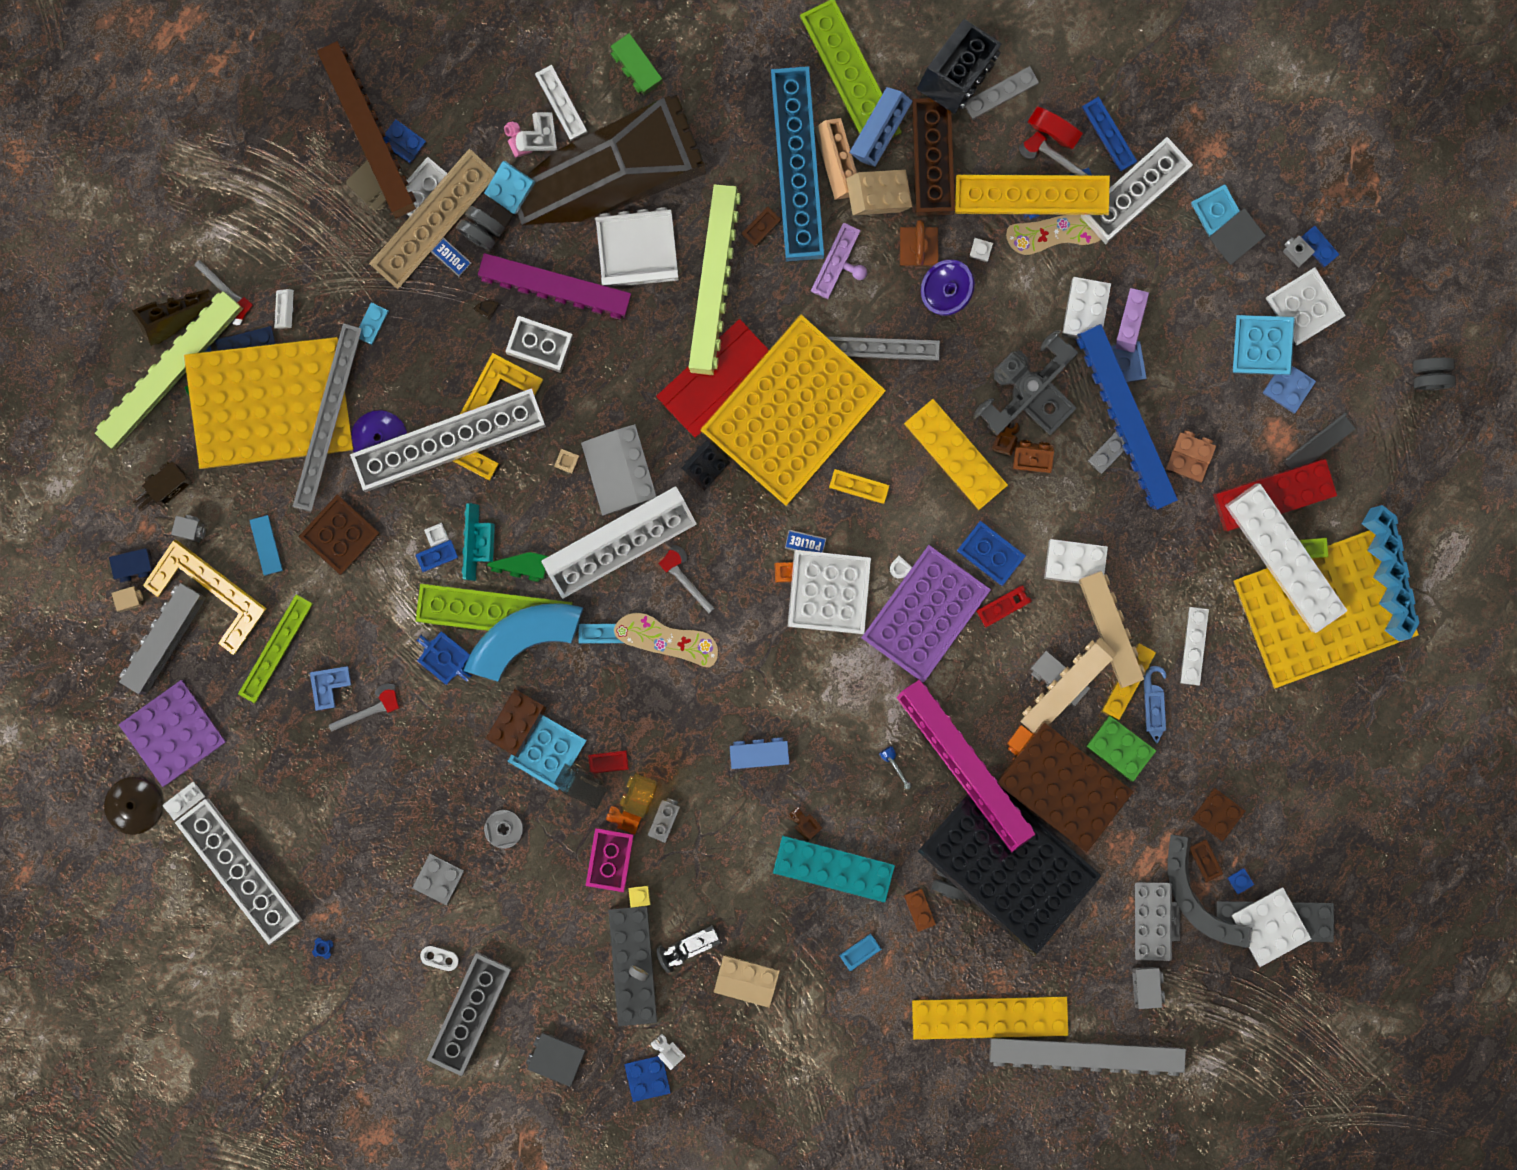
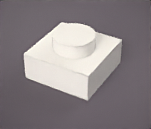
[969,238,993,262]

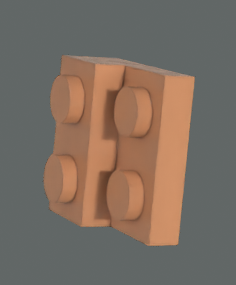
[1165,431,1216,483]

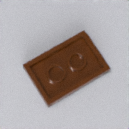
[485,689,547,758]

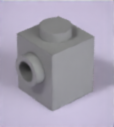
[1283,236,1315,268]

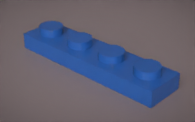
[1082,97,1137,172]

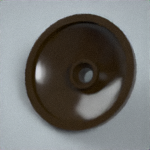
[104,777,162,835]

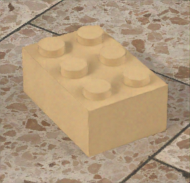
[846,170,912,215]

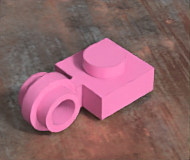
[504,121,533,158]

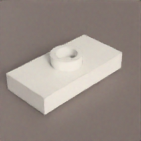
[274,289,294,329]

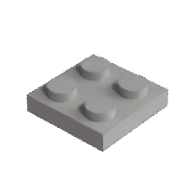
[412,854,464,905]

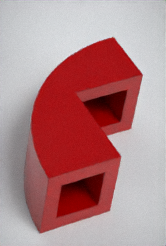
[1027,106,1083,149]

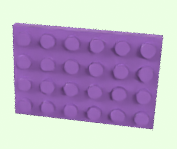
[861,545,991,683]

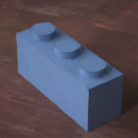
[730,738,789,769]

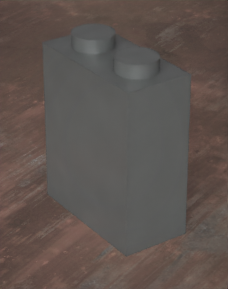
[526,1032,586,1087]

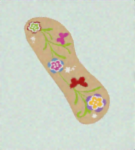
[1006,215,1101,255]
[614,613,718,667]

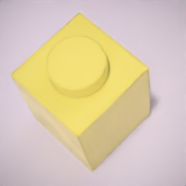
[628,885,651,907]

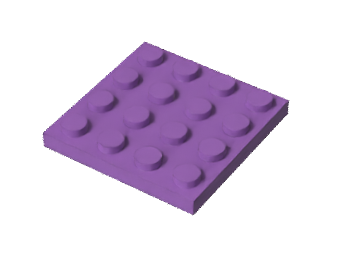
[119,680,226,787]

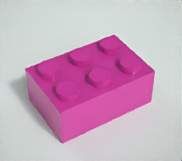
[586,828,634,892]

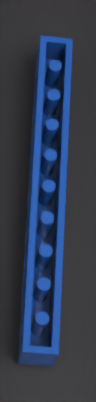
[1076,324,1178,510]

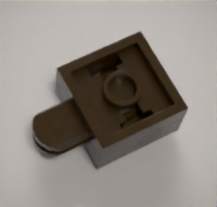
[133,461,193,511]

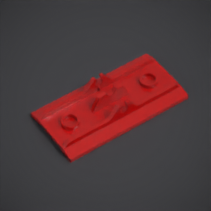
[656,319,769,438]

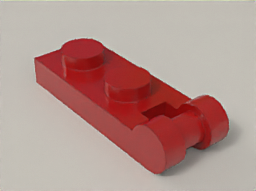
[976,585,1032,628]

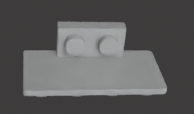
[1135,882,1180,961]

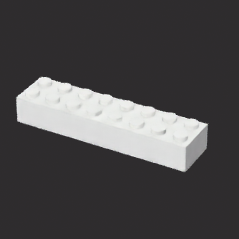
[1225,484,1347,633]
[541,486,697,599]
[175,799,303,945]

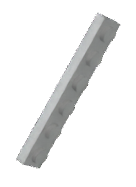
[827,337,940,361]

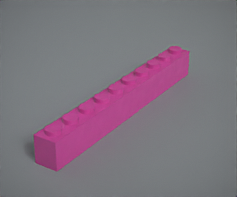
[896,680,1035,852]

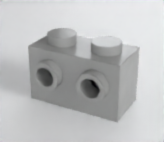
[171,515,206,543]

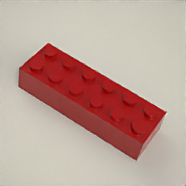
[1212,459,1337,531]

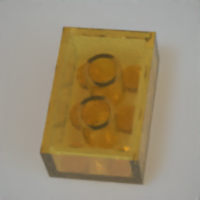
[619,773,659,818]

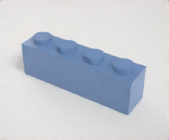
[849,87,913,167]

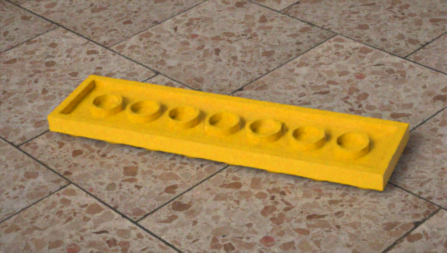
[955,175,1110,215]
[912,996,1068,1040]

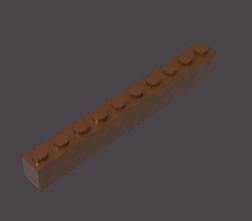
[317,41,417,219]

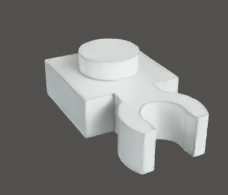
[651,1034,685,1070]

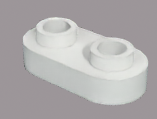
[420,946,459,971]

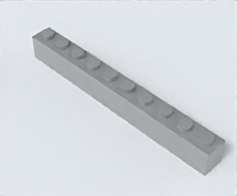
[989,1038,1186,1076]

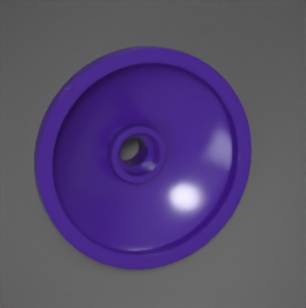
[921,260,975,316]
[351,410,407,453]

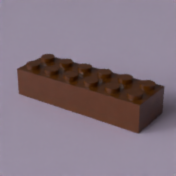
[912,98,955,216]

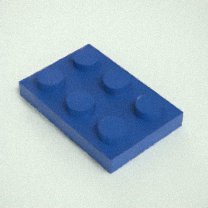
[957,521,1025,586]

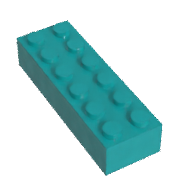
[773,836,895,903]

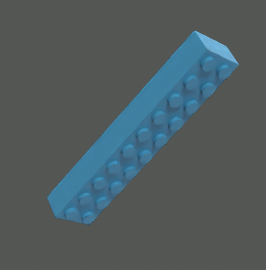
[771,66,824,262]

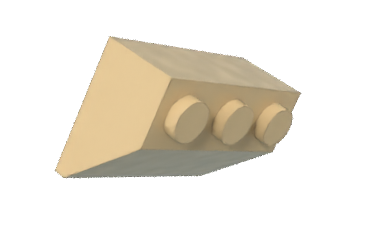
[714,955,780,1008]

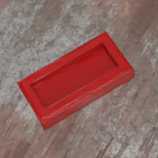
[588,750,629,774]

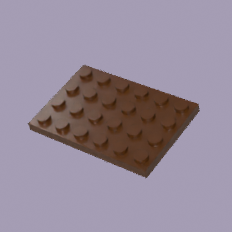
[997,722,1134,853]

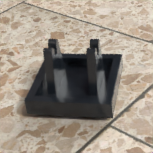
[681,440,730,491]

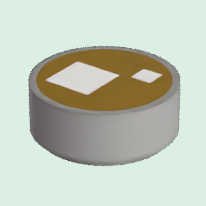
[628,965,649,981]

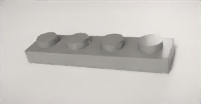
[965,66,1039,120]

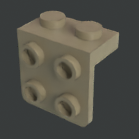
[346,160,387,211]

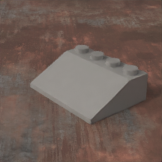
[581,424,657,516]

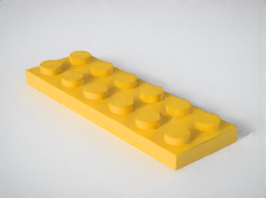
[904,399,1008,510]

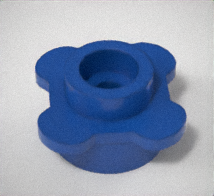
[312,938,334,959]

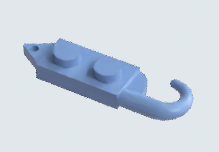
[1144,666,1166,743]

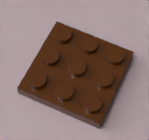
[298,495,380,576]

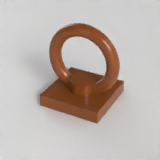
[900,220,938,266]

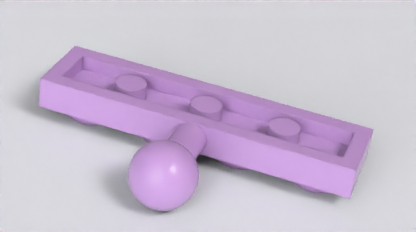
[811,222,867,300]

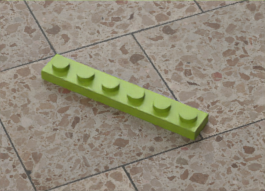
[238,594,313,704]

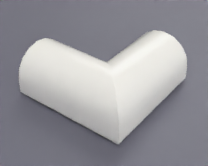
[516,112,557,151]

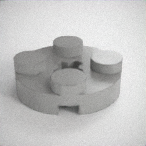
[484,810,523,849]

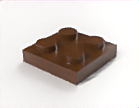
[1191,788,1245,842]

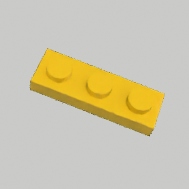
[829,469,890,504]

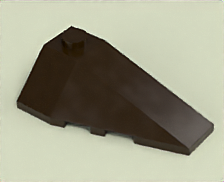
[132,289,214,346]

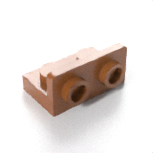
[1013,440,1054,473]

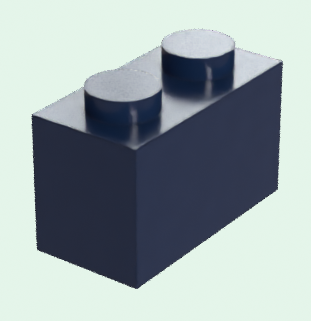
[109,548,154,583]

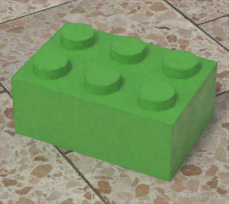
[1085,716,1156,782]

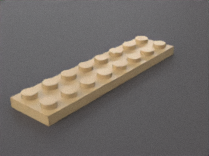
[369,149,495,289]

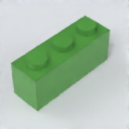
[610,33,663,96]

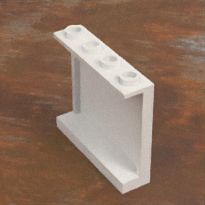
[595,207,679,287]

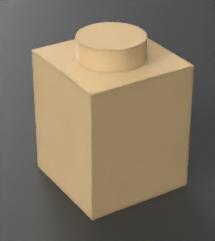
[112,586,144,613]

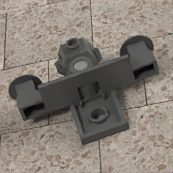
[974,330,1078,436]

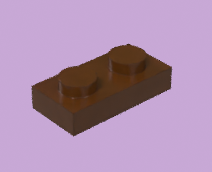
[741,206,781,247]
[1190,839,1223,882]

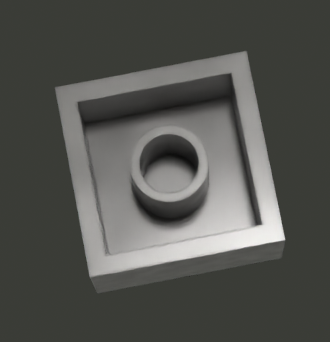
[1132,967,1165,1009]

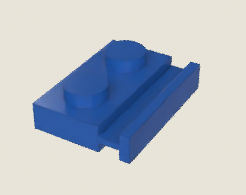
[383,119,427,165]

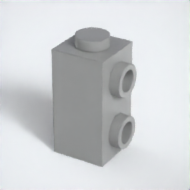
[648,798,680,843]

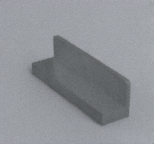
[1283,412,1355,469]

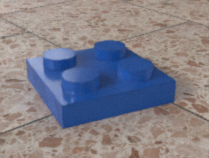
[624,1056,671,1102]

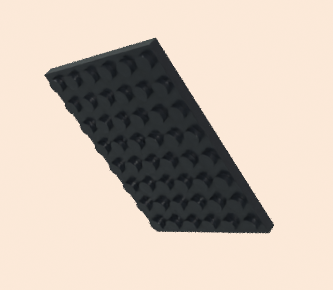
[917,786,1101,957]

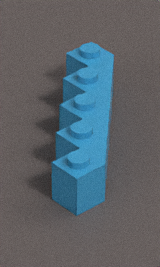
[1362,505,1420,641]

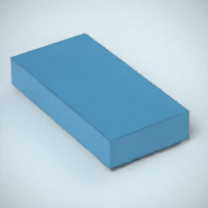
[839,933,882,971]

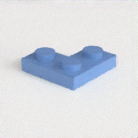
[310,666,352,711]

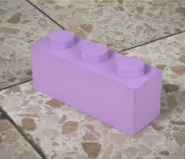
[1116,288,1149,353]

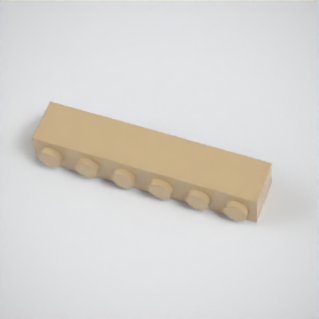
[1079,571,1146,688]
[1020,638,1117,734]

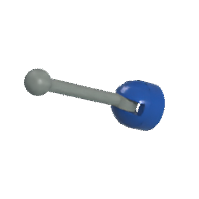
[879,746,912,789]

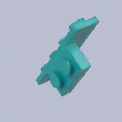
[462,503,495,581]

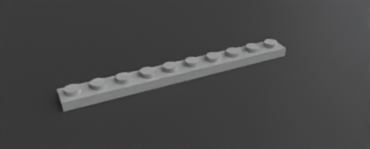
[292,323,361,512]

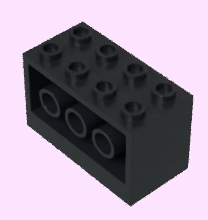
[917,19,1002,114]

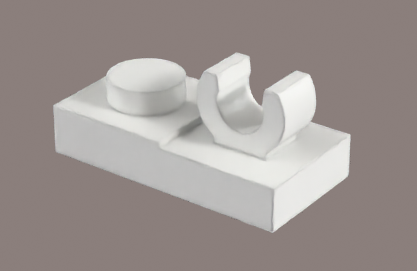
[162,782,206,821]

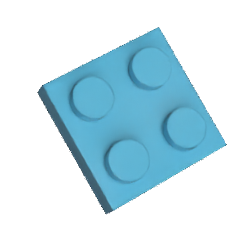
[484,161,535,214]
[1191,185,1239,236]

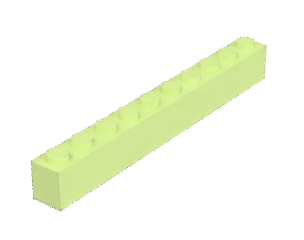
[689,184,741,375]
[95,292,243,450]

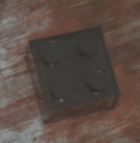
[554,763,608,809]

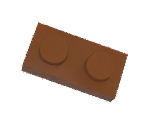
[904,889,936,932]

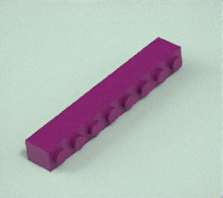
[478,253,632,320]

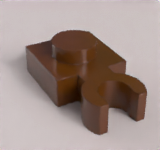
[992,423,1020,456]

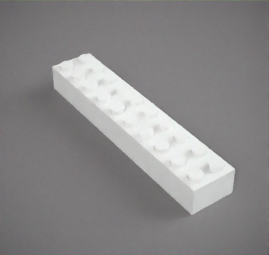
[350,389,545,492]

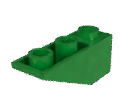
[487,552,549,582]

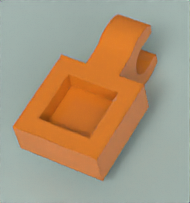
[606,806,641,835]

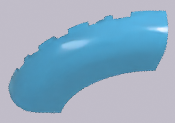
[463,603,584,682]

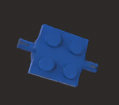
[416,631,472,685]

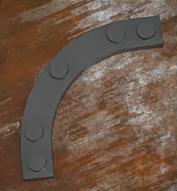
[1167,834,1252,948]

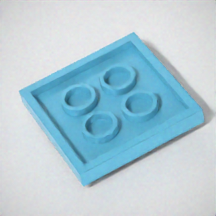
[1233,315,1295,375]
[507,715,587,791]

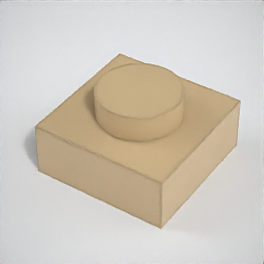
[554,449,579,474]

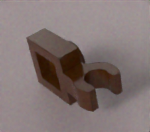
[788,807,822,842]

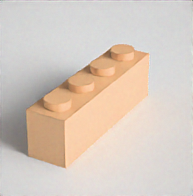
[814,118,857,200]

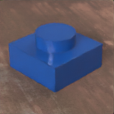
[1227,868,1254,895]

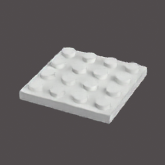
[788,550,871,634]

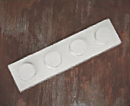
[535,65,587,141]
[1180,607,1209,686]

